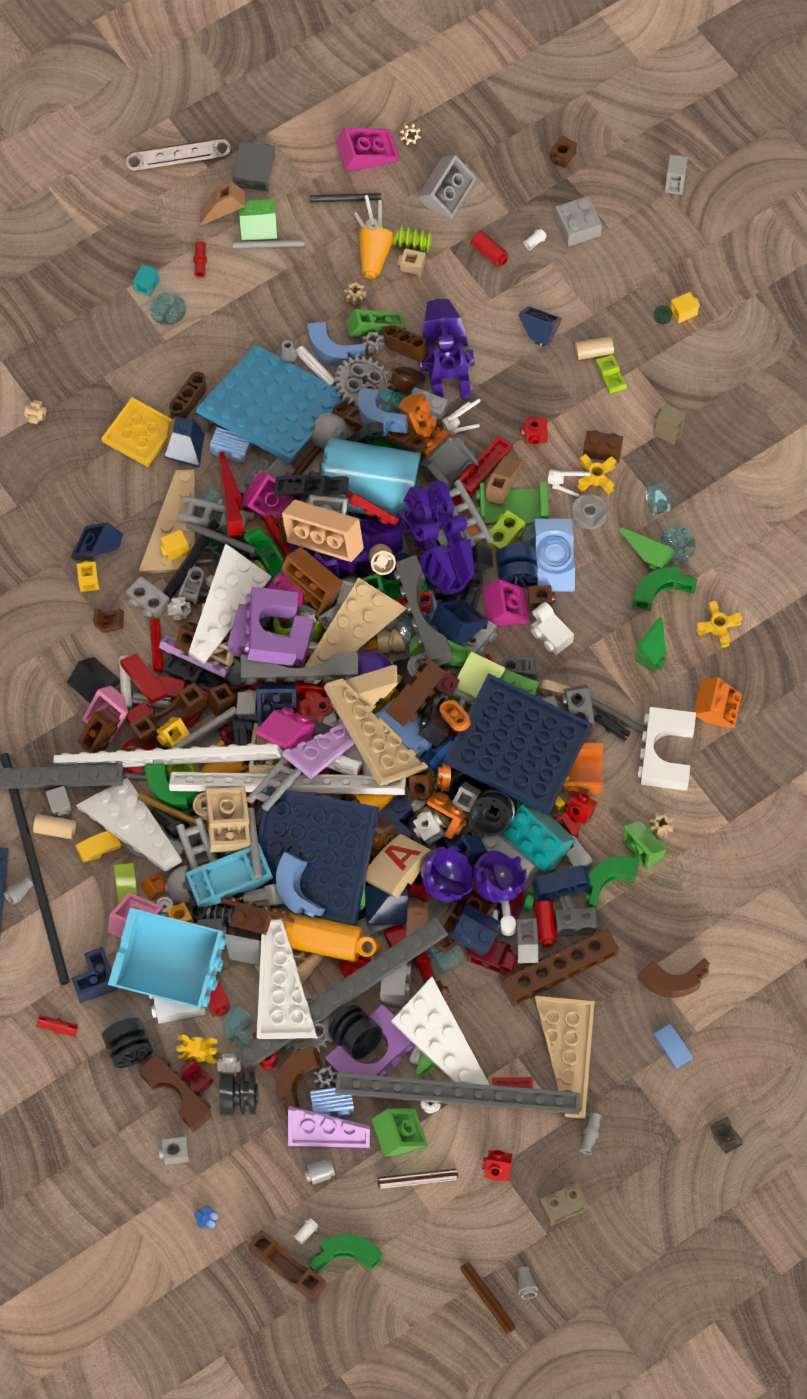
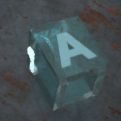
[645,483,671,516]

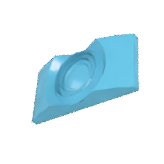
[186,843,273,907]

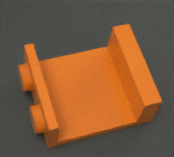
[563,743,603,796]

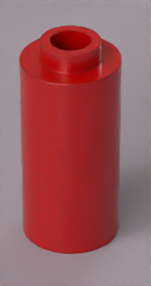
[470,230,508,266]
[534,900,557,947]

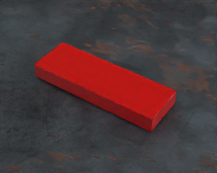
[120,653,168,704]

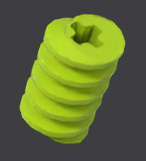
[393,224,432,253]

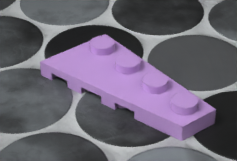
[159,635,232,677]
[282,723,355,779]
[288,1106,370,1148]

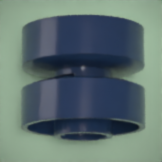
[495,544,538,589]

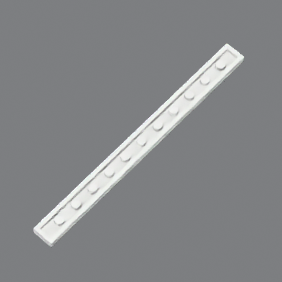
[53,742,283,767]
[169,772,406,795]

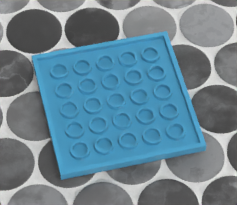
[196,344,345,463]

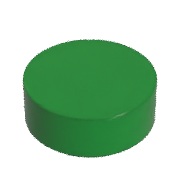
[522,891,535,912]

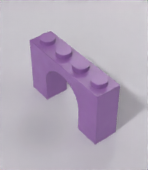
[244,586,298,666]
[228,603,315,668]
[325,1004,415,1097]

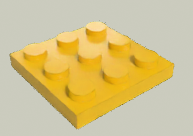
[101,397,173,467]

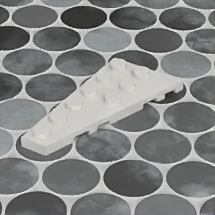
[257,919,318,1039]
[391,977,489,1085]

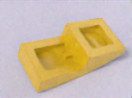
[75,831,121,863]

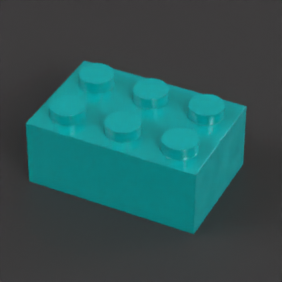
[503,804,575,872]

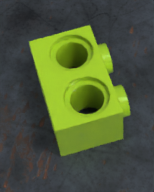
[485,510,526,552]

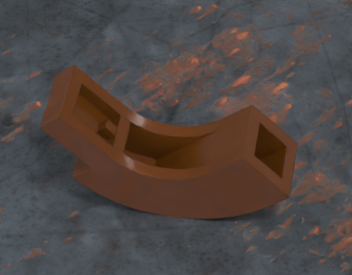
[638,958,710,998]
[276,1046,322,1115]

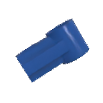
[423,735,455,772]

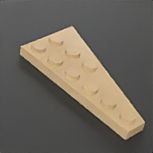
[139,469,196,574]
[304,578,407,685]
[324,679,428,786]
[535,996,595,1119]

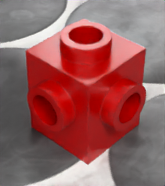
[521,417,548,445]
[565,792,598,824]
[482,1150,513,1181]

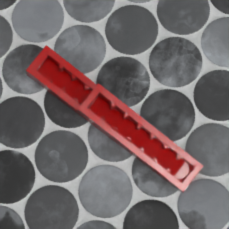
[444,436,513,514]
[219,452,243,537]

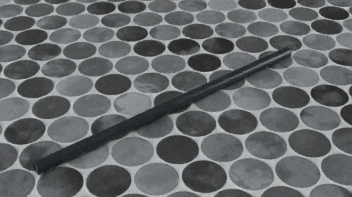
[0,753,70,985]

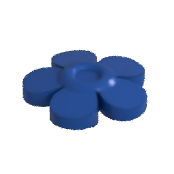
[194,1206,218,1229]

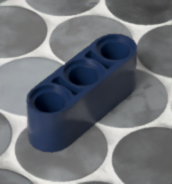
[532,865,591,901]

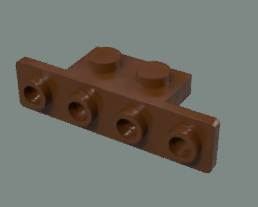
[220,896,295,935]

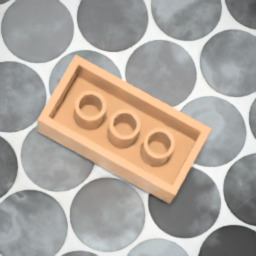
[282,500,364,562]

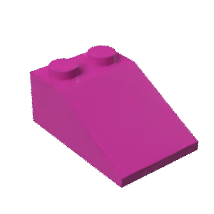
[335,128,400,170]

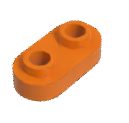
[440,700,470,731]
[436,763,451,792]

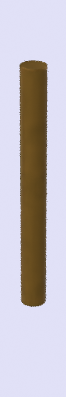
[138,792,208,830]

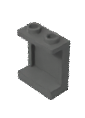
[232,142,275,191]
[419,434,478,491]

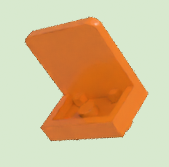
[426,792,469,839]

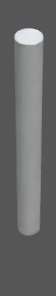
[233,240,305,249]
[248,808,262,879]

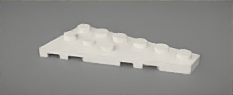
[188,544,272,665]
[76,778,182,871]

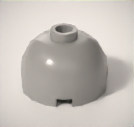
[312,413,348,450]
[165,865,196,905]

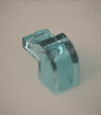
[223,1004,253,1049]

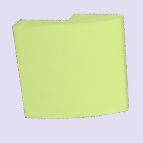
[456,652,506,699]

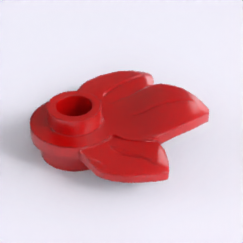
[294,690,333,722]

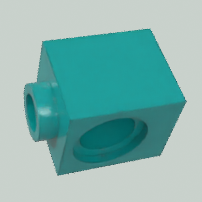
[133,264,160,297]

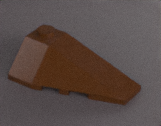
[433,883,498,954]

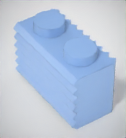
[210,427,253,463]
[310,1087,354,1118]

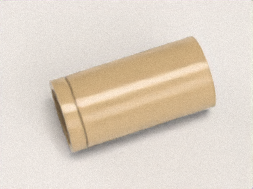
[574,336,614,360]
[33,814,76,840]

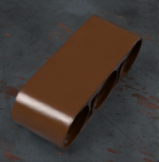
[383,325,429,361]
[169,372,207,419]

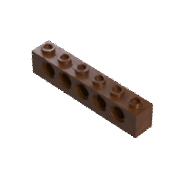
[502,928,619,1007]

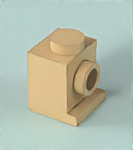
[398,248,426,277]

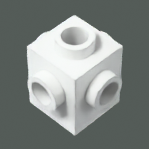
[413,811,445,845]

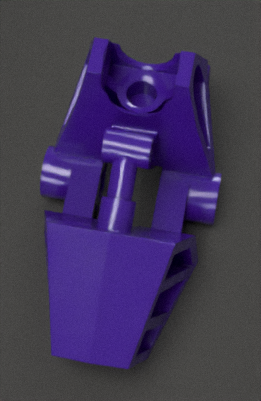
[418,299,475,399]
[396,480,475,595]
[290,519,403,579]

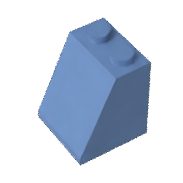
[375,699,433,759]

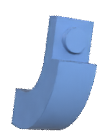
[307,322,366,367]
[358,388,408,436]
[276,852,326,917]

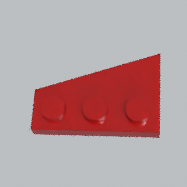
[345,490,399,525]

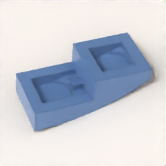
[653,1024,693,1069]

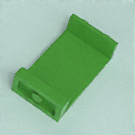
[476,482,548,525]

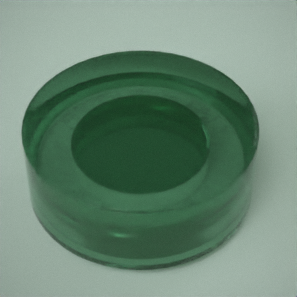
[654,305,672,324]

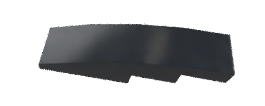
[274,474,349,497]
[162,654,234,692]

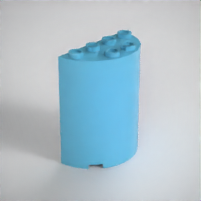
[321,438,421,521]
[108,907,227,1009]

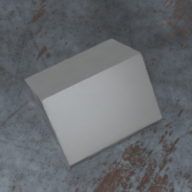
[225,934,261,966]

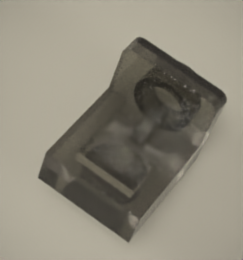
[711,1117,743,1154]

